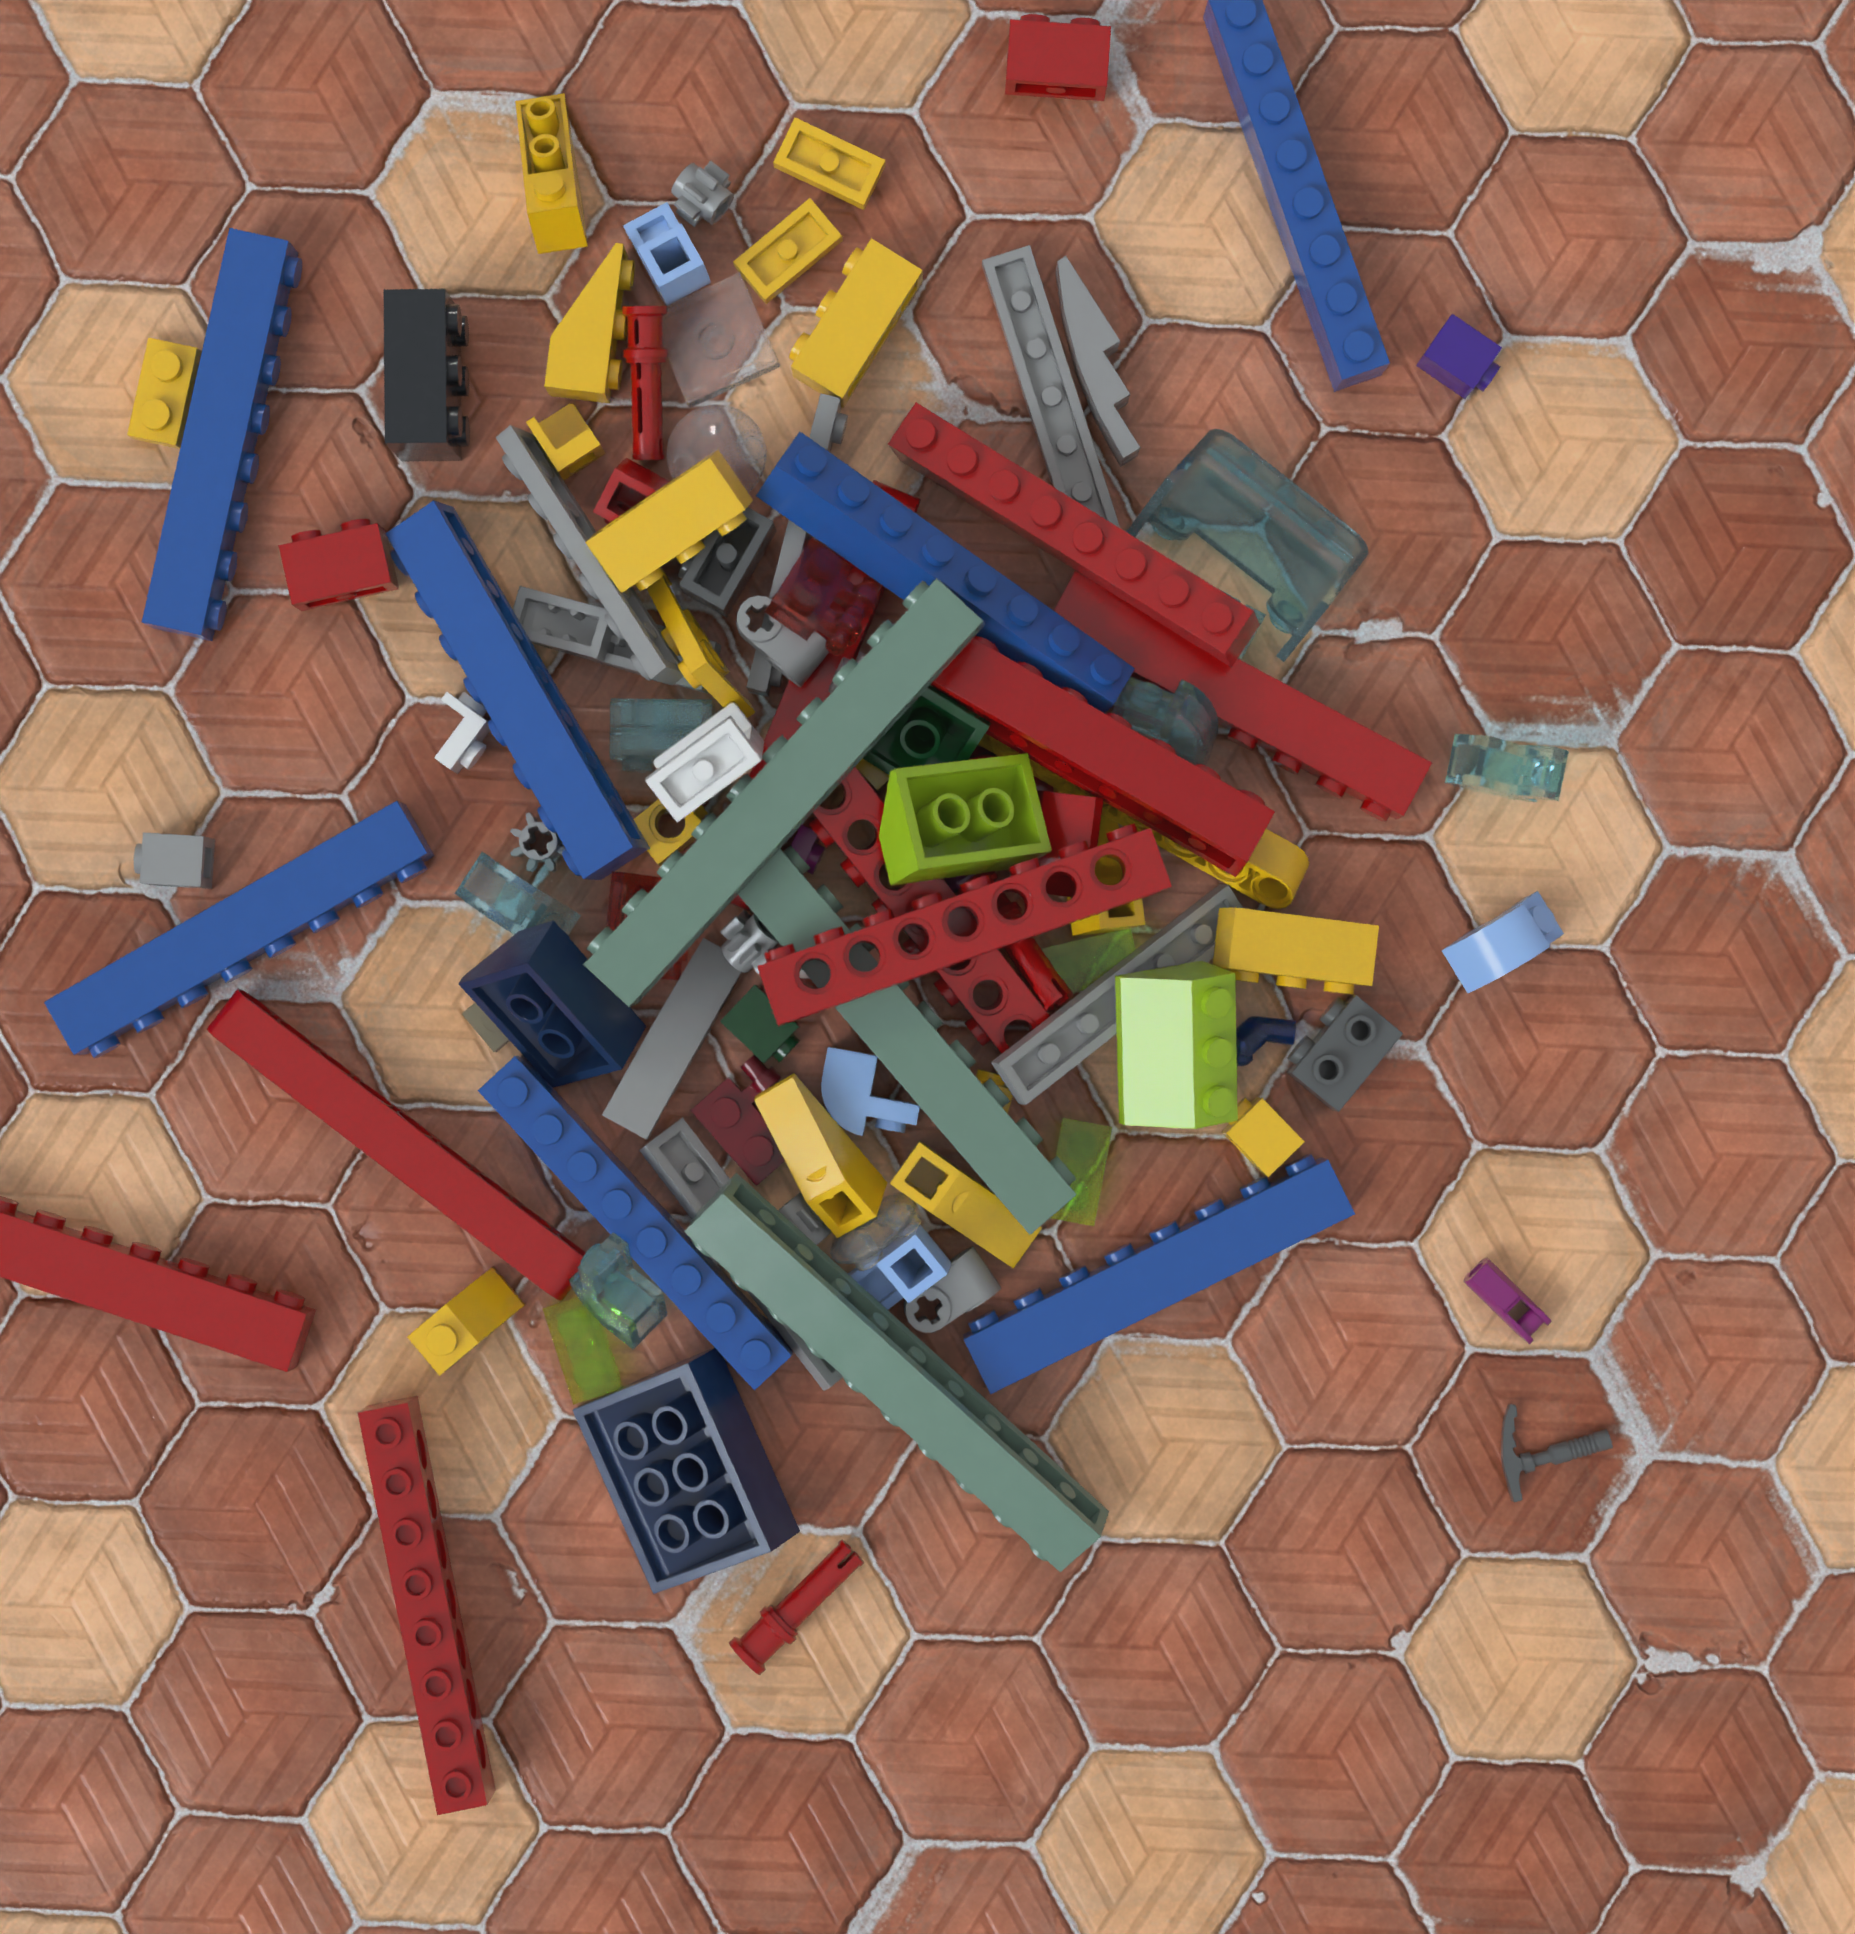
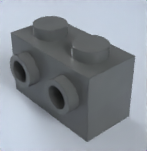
[678,507,777,618]
[1286,995,1403,1112]

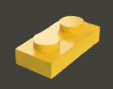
[773,117,886,210]
[733,198,843,304]
[127,337,202,449]

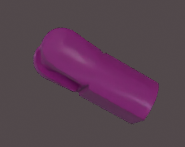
[1463,1257,1552,1345]

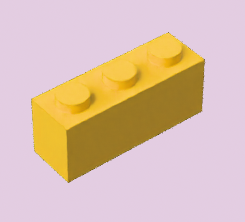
[789,238,923,408]
[585,449,753,593]
[1213,907,1379,995]

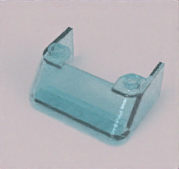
[1126,429,1368,662]

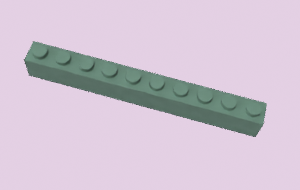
[583,578,986,1007]
[738,845,1077,1235]
[684,1173,1109,1572]

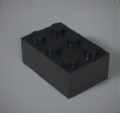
[383,289,470,462]

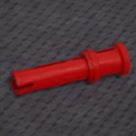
[622,306,668,460]
[956,871,1074,1012]
[729,1539,864,1675]

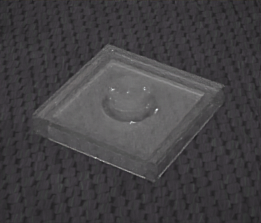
[662,272,781,408]

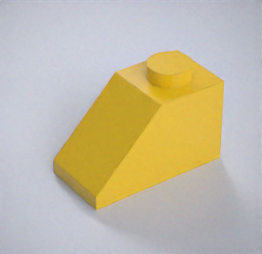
[407,1266,525,1376]

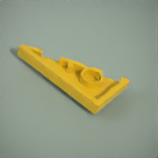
[646,567,755,718]

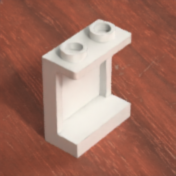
[645,702,764,822]

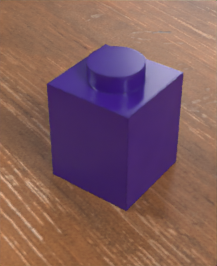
[1416,314,1502,399]

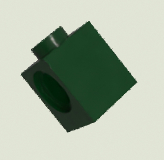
[720,985,801,1063]

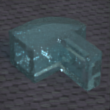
[1112,677,1218,766]
[1445,734,1569,802]
[454,851,581,935]
[569,1232,668,1350]

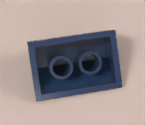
[459,920,646,1088]

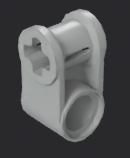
[736,595,833,687]
[904,1246,1001,1333]

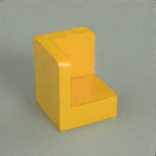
[526,404,605,480]

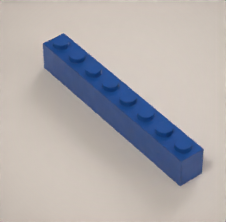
[1203,0,1390,392]
[142,228,302,641]
[756,431,1135,713]
[385,500,650,880]
[44,801,435,1059]
[478,1055,793,1391]
[963,1154,1355,1394]

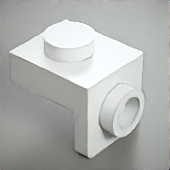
[434,692,490,774]

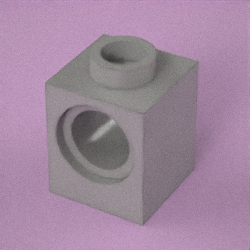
[134,833,215,889]

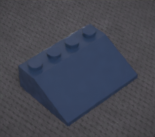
[572,1347,800,1594]

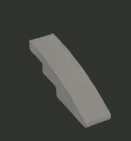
[1055,256,1141,467]
[513,586,721,694]
[602,938,742,1140]

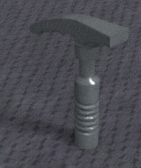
[1501,1404,1613,1502]

